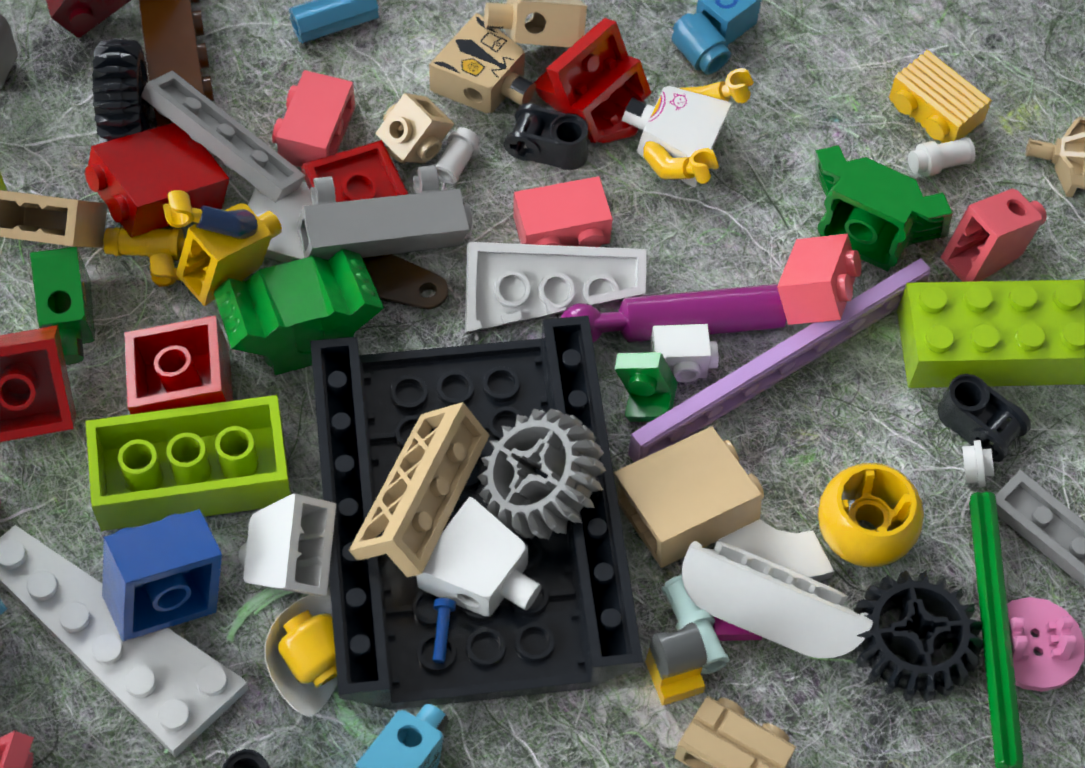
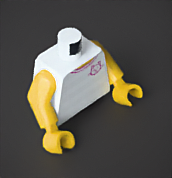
[622,68,754,187]

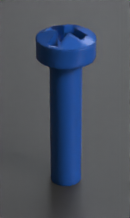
[432,597,456,663]

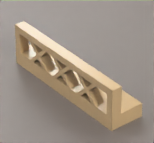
[349,402,490,577]

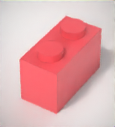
[272,70,355,167]
[513,176,613,247]
[777,234,861,325]

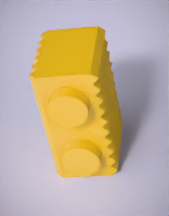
[889,49,992,143]

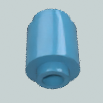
[671,13,731,75]

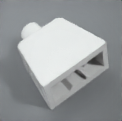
[239,494,336,597]
[416,497,541,617]

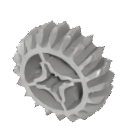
[477,409,606,540]

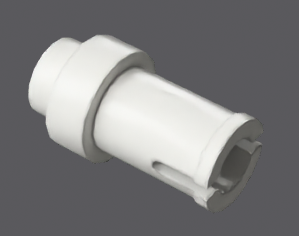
[908,137,976,177]

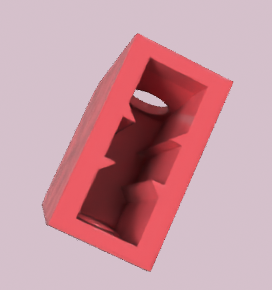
[940,188,1047,282]

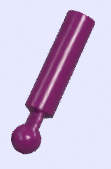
[561,284,786,343]

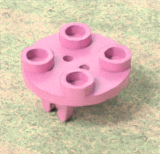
[1007,597,1085,692]

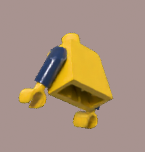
[149,190,282,306]

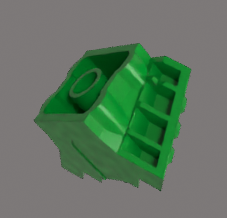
[815,145,953,272]
[213,249,384,376]

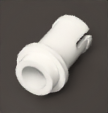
[435,127,480,184]

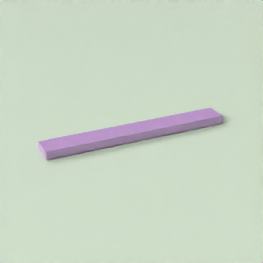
[628,258,931,462]

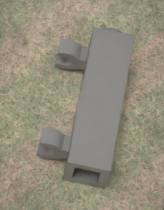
[297,165,472,260]

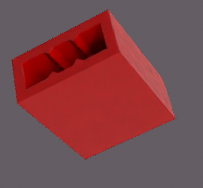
[85,123,230,238]

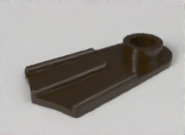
[362,254,448,310]

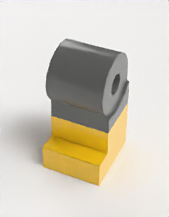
[645,622,707,706]

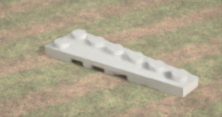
[0,525,249,758]

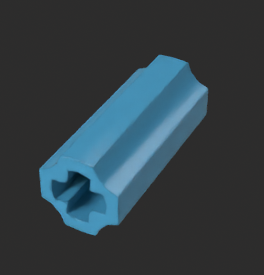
[288,0,379,43]

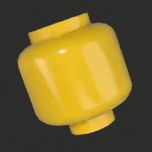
[278,610,337,688]

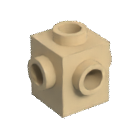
[375,93,454,164]

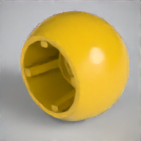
[818,463,924,567]

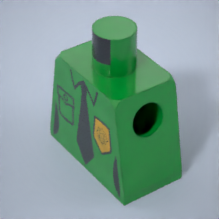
[30,247,95,365]

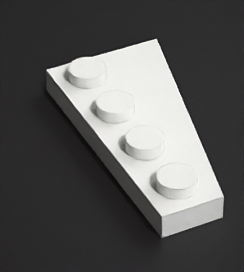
[465,242,647,333]

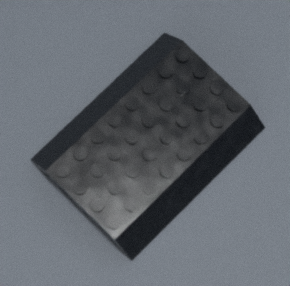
[311,316,643,710]

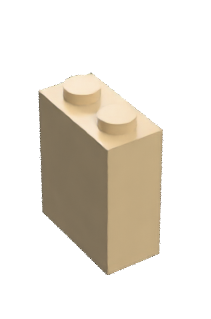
[0,190,107,248]
[614,426,764,568]

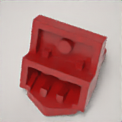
[534,18,652,144]

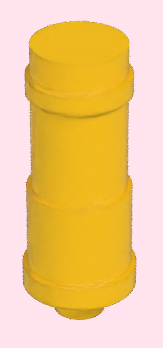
[103,227,186,261]

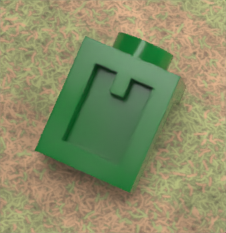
[614,352,678,422]

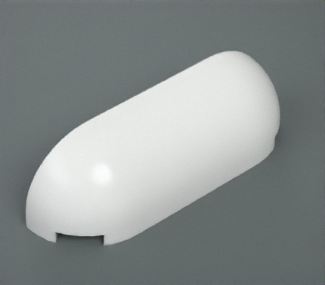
[682,541,873,658]

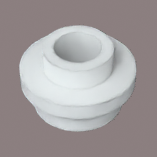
[962,440,994,487]

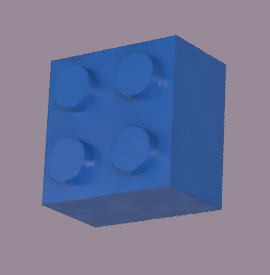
[102,509,222,642]

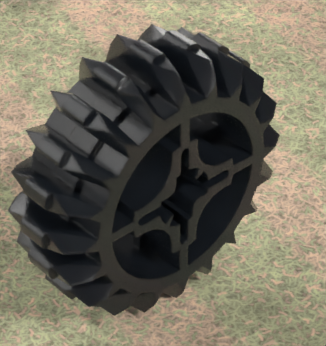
[92,38,151,143]
[854,570,984,702]

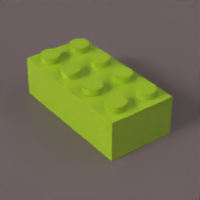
[897,279,1085,388]
[85,395,291,531]

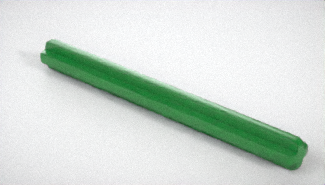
[969,492,1024,768]

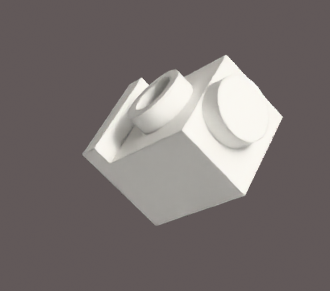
[649,324,719,382]

